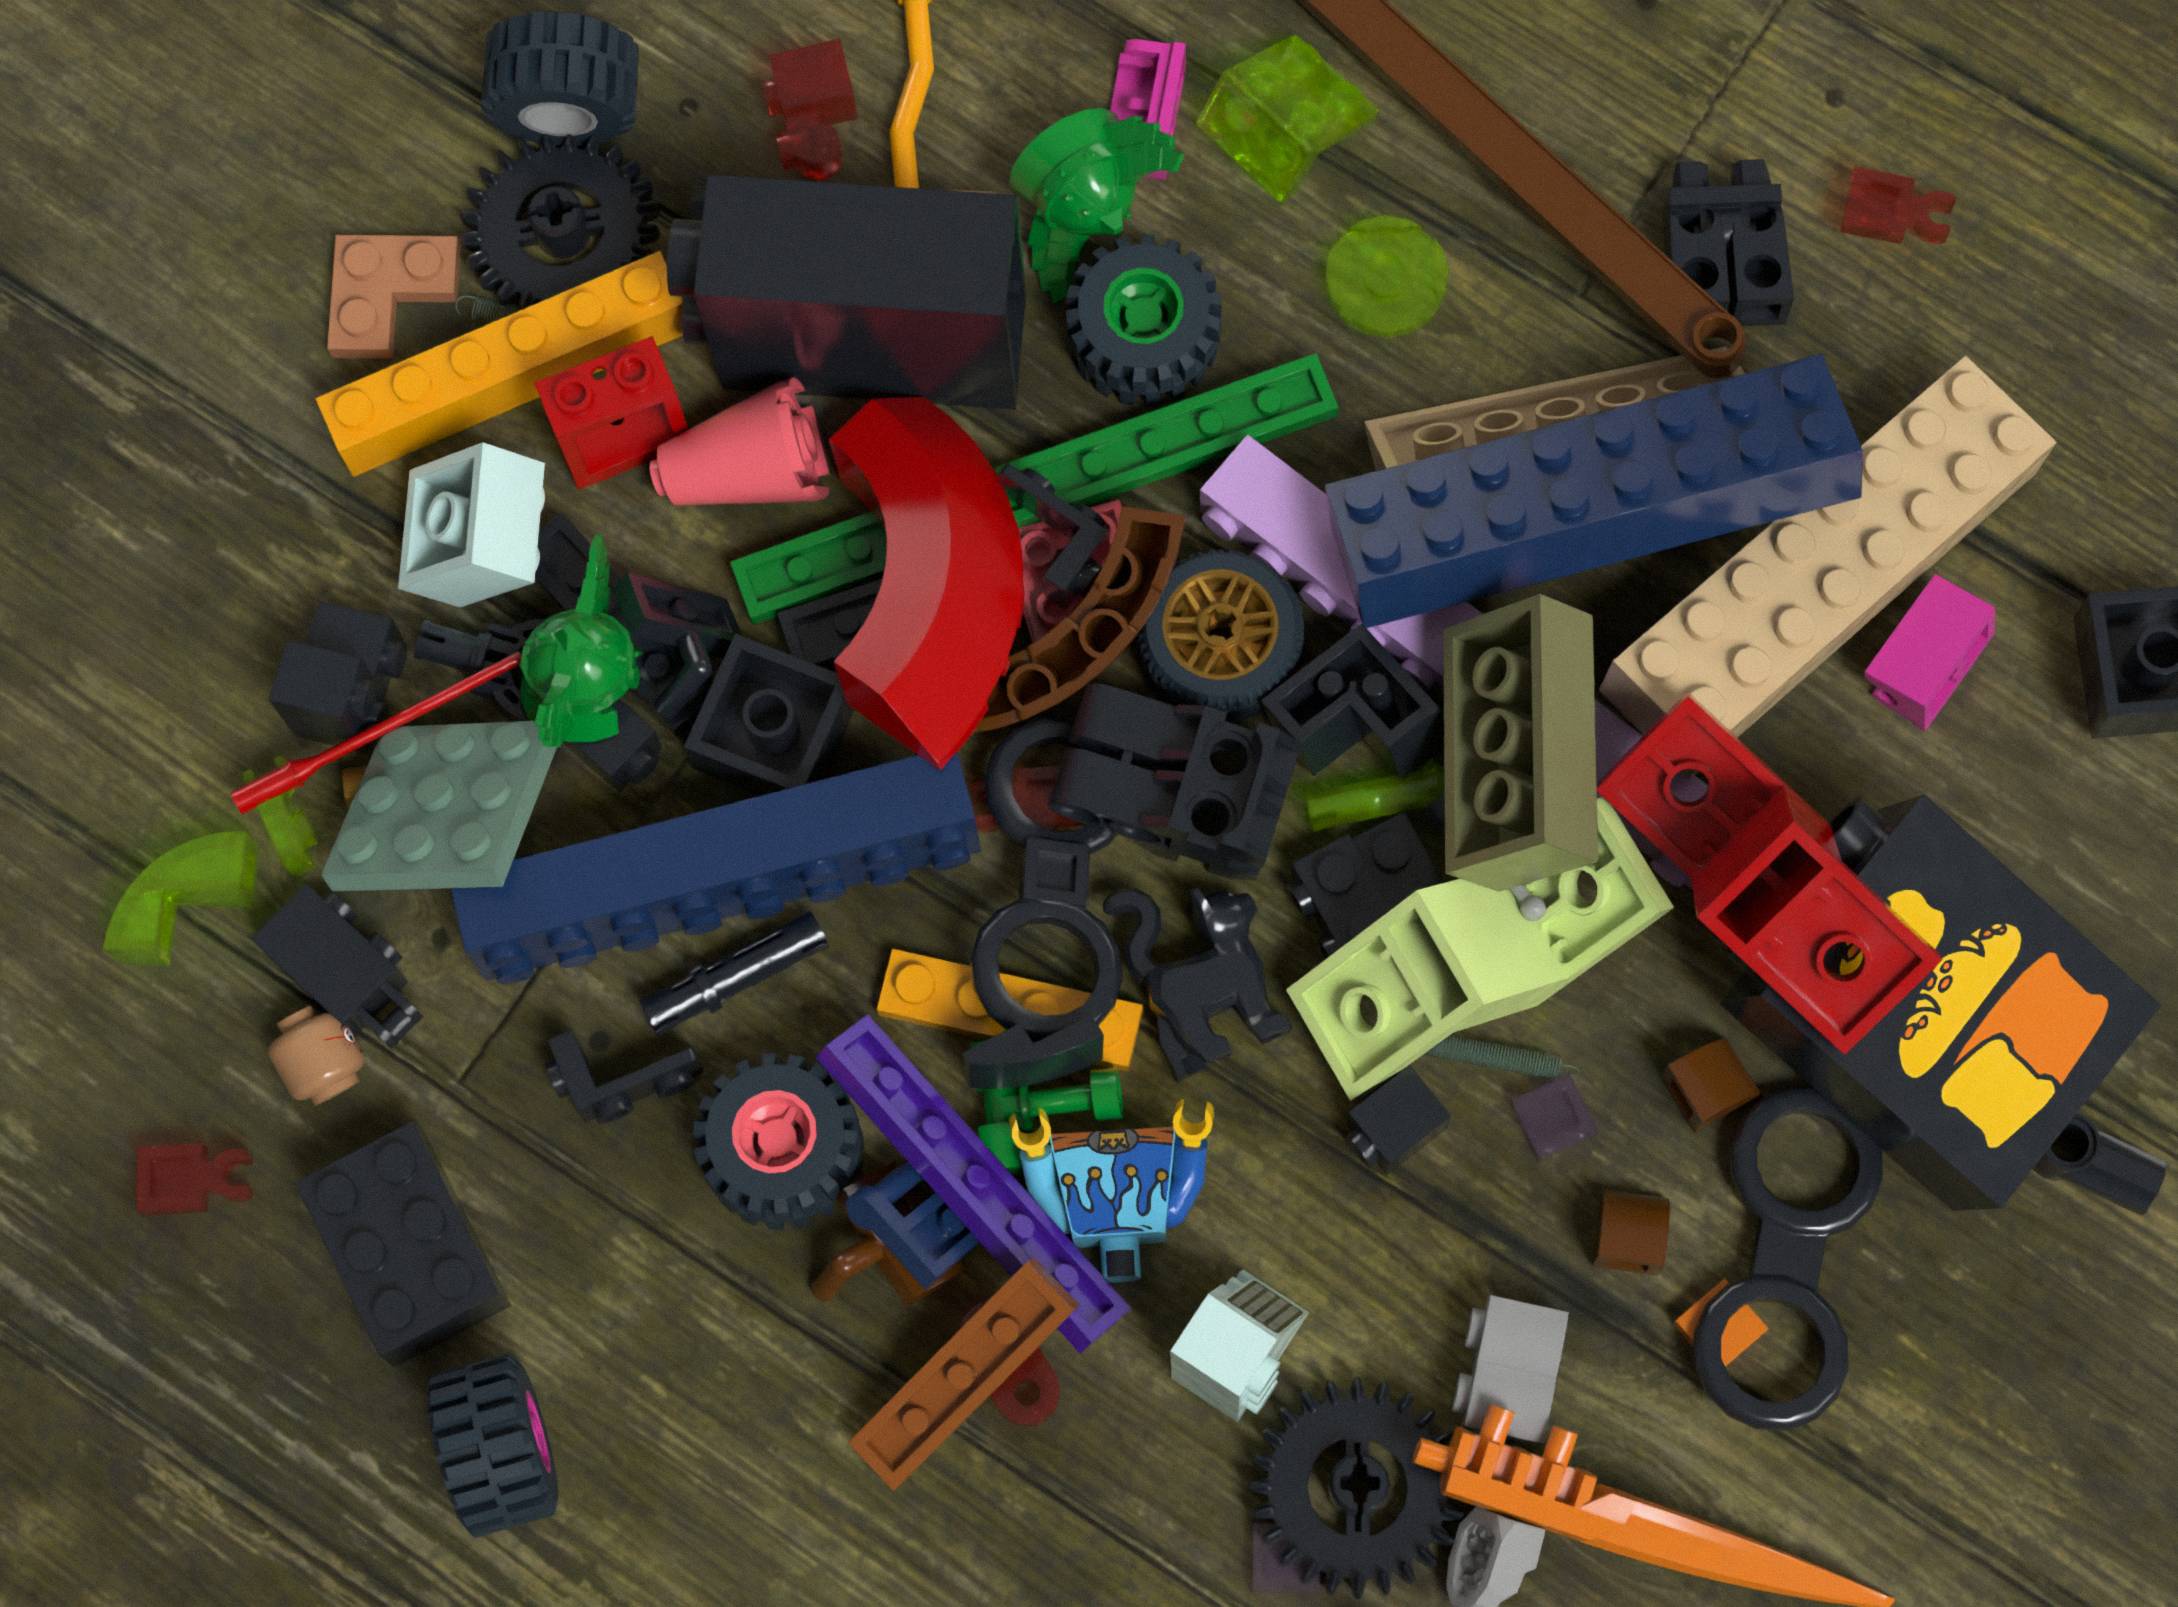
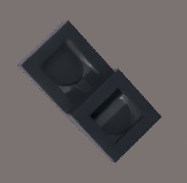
[963,1014,1104,1089]

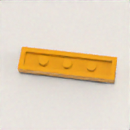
[877,949,1143,1072]

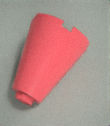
[650,377,830,506]

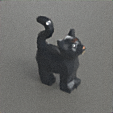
[1103,888,1293,1082]

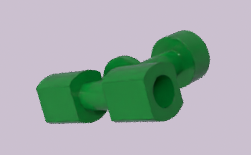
[970,1041,1124,1175]

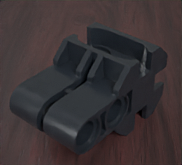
[1047,683,1301,881]

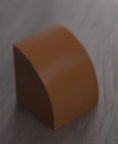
[1661,1038,1762,1134]
[1592,1188,1670,1276]

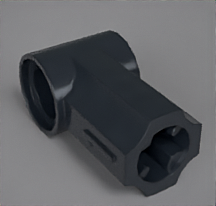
[2033,1114,2167,1216]

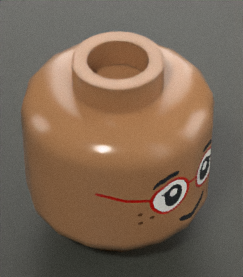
[268,1005,365,1106]

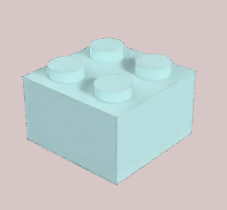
[398,442,545,607]

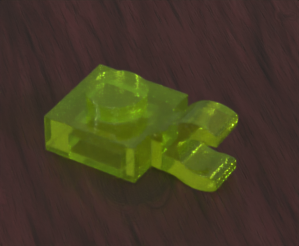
[243,756,319,878]

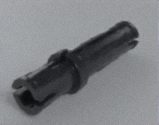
[639,911,829,1037]

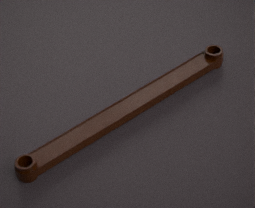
[1297,0,1747,378]

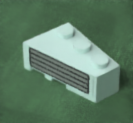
[1170,1269,1309,1422]

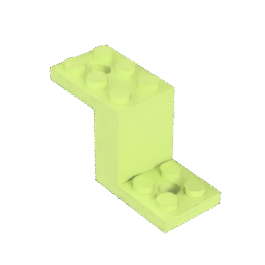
[1286,797,1674,1101]

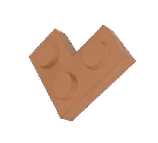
[327,235,461,359]

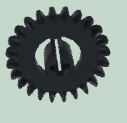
[460,134,661,310]
[1247,1376,1465,1600]

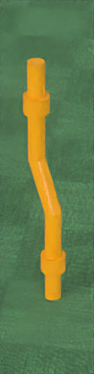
[889,0,934,188]

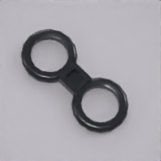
[970,716,1123,1042]
[1693,1086,1883,1431]

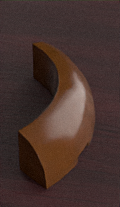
[973,506,1187,733]

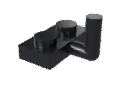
[614,572,742,719]

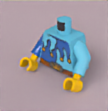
[1009,1099,1214,1282]

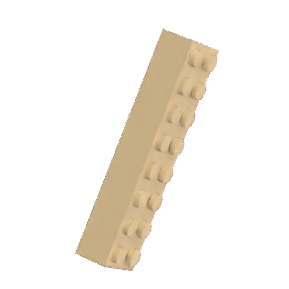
[1599,356,2057,780]

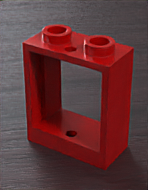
[534,336,689,490]

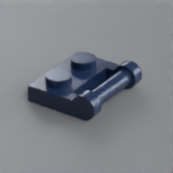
[846,1160,980,1289]

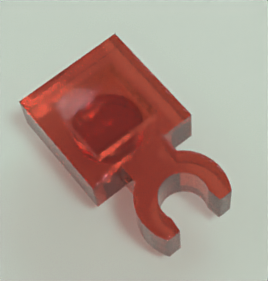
[1840,167,1956,244]
[971,765,1084,833]
[137,1143,253,1216]

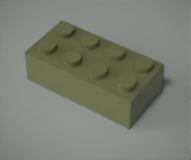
[1443,594,1598,892]

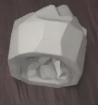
[1446,1506,1546,1607]

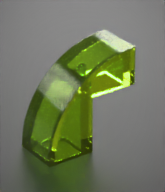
[103,831,260,967]

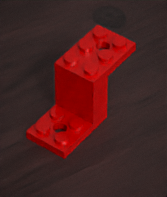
[1596,691,1942,1055]

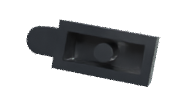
[251,884,424,1049]

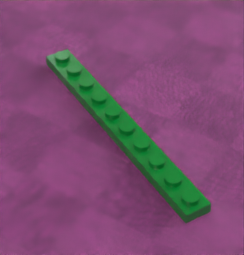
[730,353,1339,625]

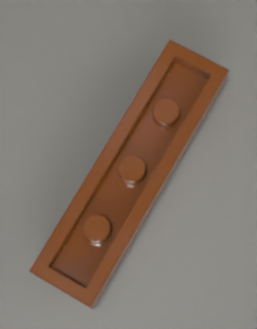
[848,1257,1080,1491]

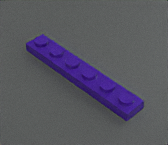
[816,1014,1131,1354]

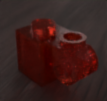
[762,39,858,180]

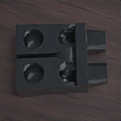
[1663,159,1794,326]

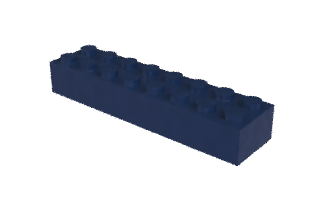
[1325,354,1863,629]
[451,752,981,984]

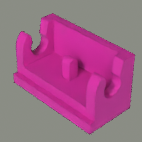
[1110,39,1186,180]
[1864,574,1995,731]

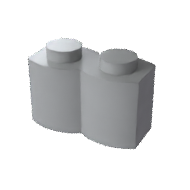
[1452,1295,1569,1447]

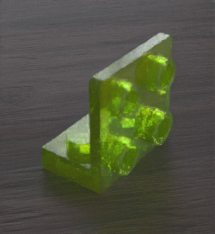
[1195,35,1379,203]

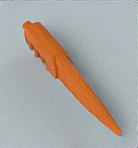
[1412,1403,1895,1607]

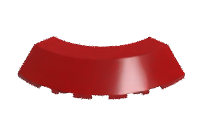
[829,397,1025,771]

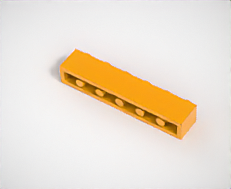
[315,251,683,477]

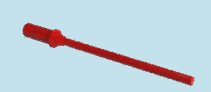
[230,651,522,815]

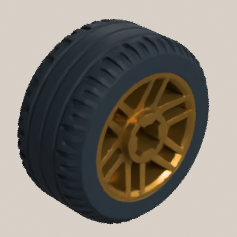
[1137,549,1304,723]

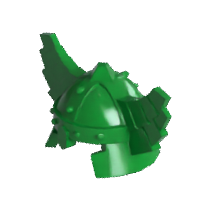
[1009,108,1186,305]
[519,534,643,747]

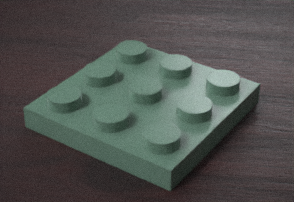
[321,721,557,891]

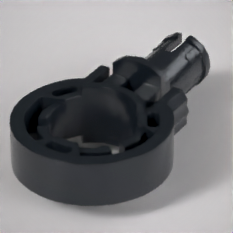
[414,619,546,722]

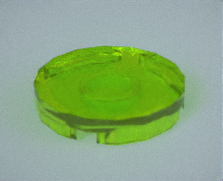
[1325,215,1449,338]

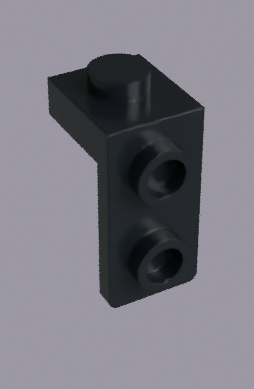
[999,463,1110,610]
[545,1030,704,1124]

